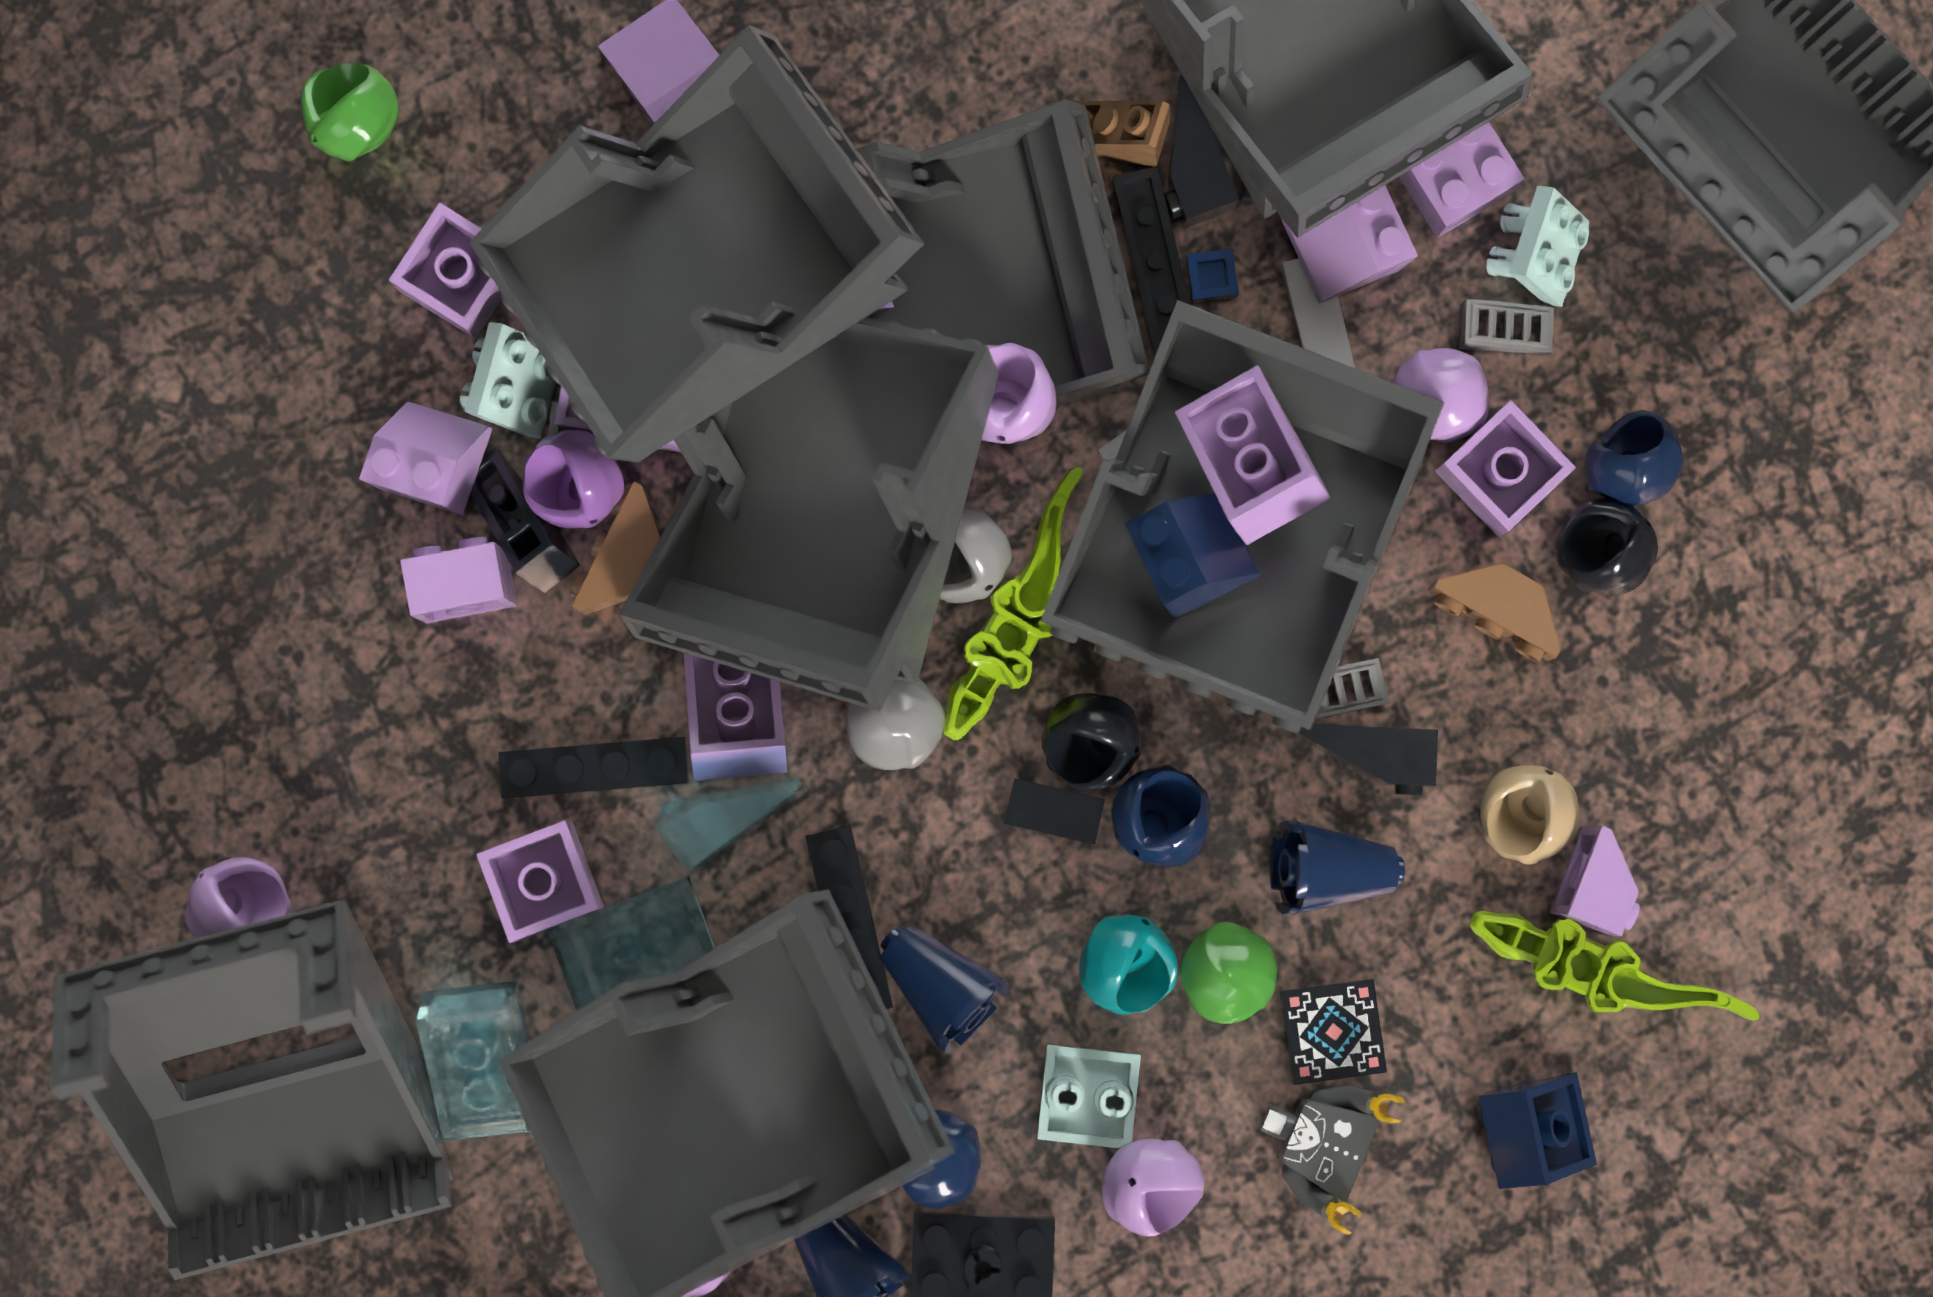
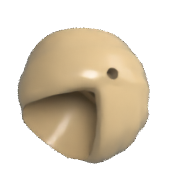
[1480,765,1581,865]

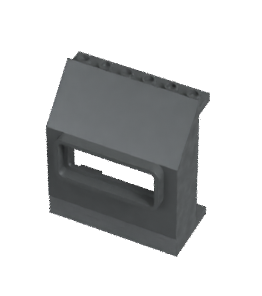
[1596,0,1933,315]
[50,899,454,1280]

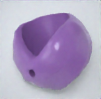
[523,429,624,528]

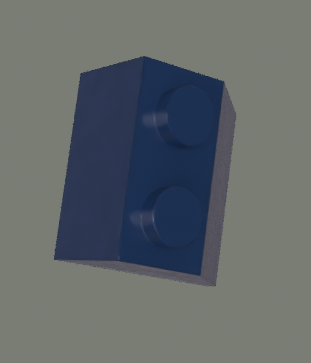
[1125,493,1261,619]
[1479,1072,1597,1189]

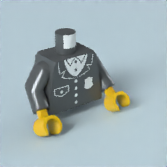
[1259,1084,1405,1235]

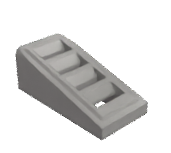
[1459,299,1554,354]
[1315,658,1389,720]

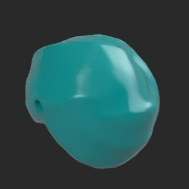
[1079,914,1178,1015]

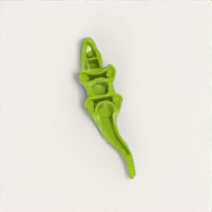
[943,467,1083,740]
[1469,911,1760,1021]

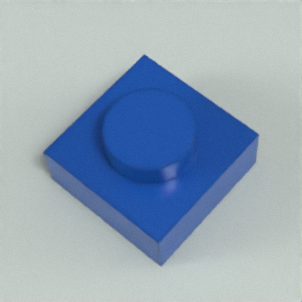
[1186,248,1239,303]

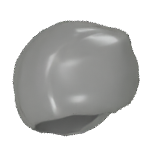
[940,504,1012,604]
[847,678,945,770]

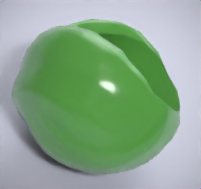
[301,63,399,162]
[1180,921,1278,1024]

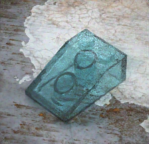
[653,778,807,872]
[547,877,716,1011]
[416,981,529,1141]

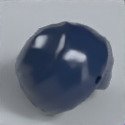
[1585,410,1684,506]
[1111,765,1210,867]
[902,1110,981,1209]

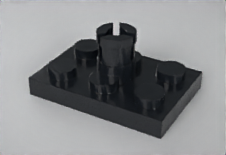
[911,1211,1055,1297]

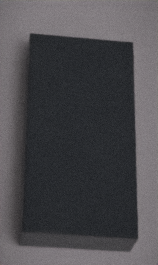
[1004,778,1105,845]

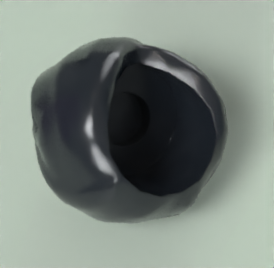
[1555,498,1658,596]
[1041,693,1141,792]

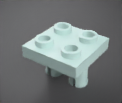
[1486,185,1590,307]
[460,322,556,439]
[1037,1044,1141,1148]

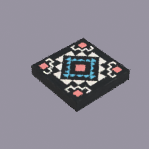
[1280,979,1387,1085]

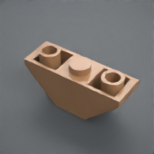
[1074,100,1170,166]
[570,481,662,615]
[1427,563,1561,663]

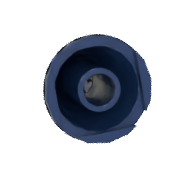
[1270,821,1405,915]
[880,925,1010,1054]
[794,1214,911,1297]

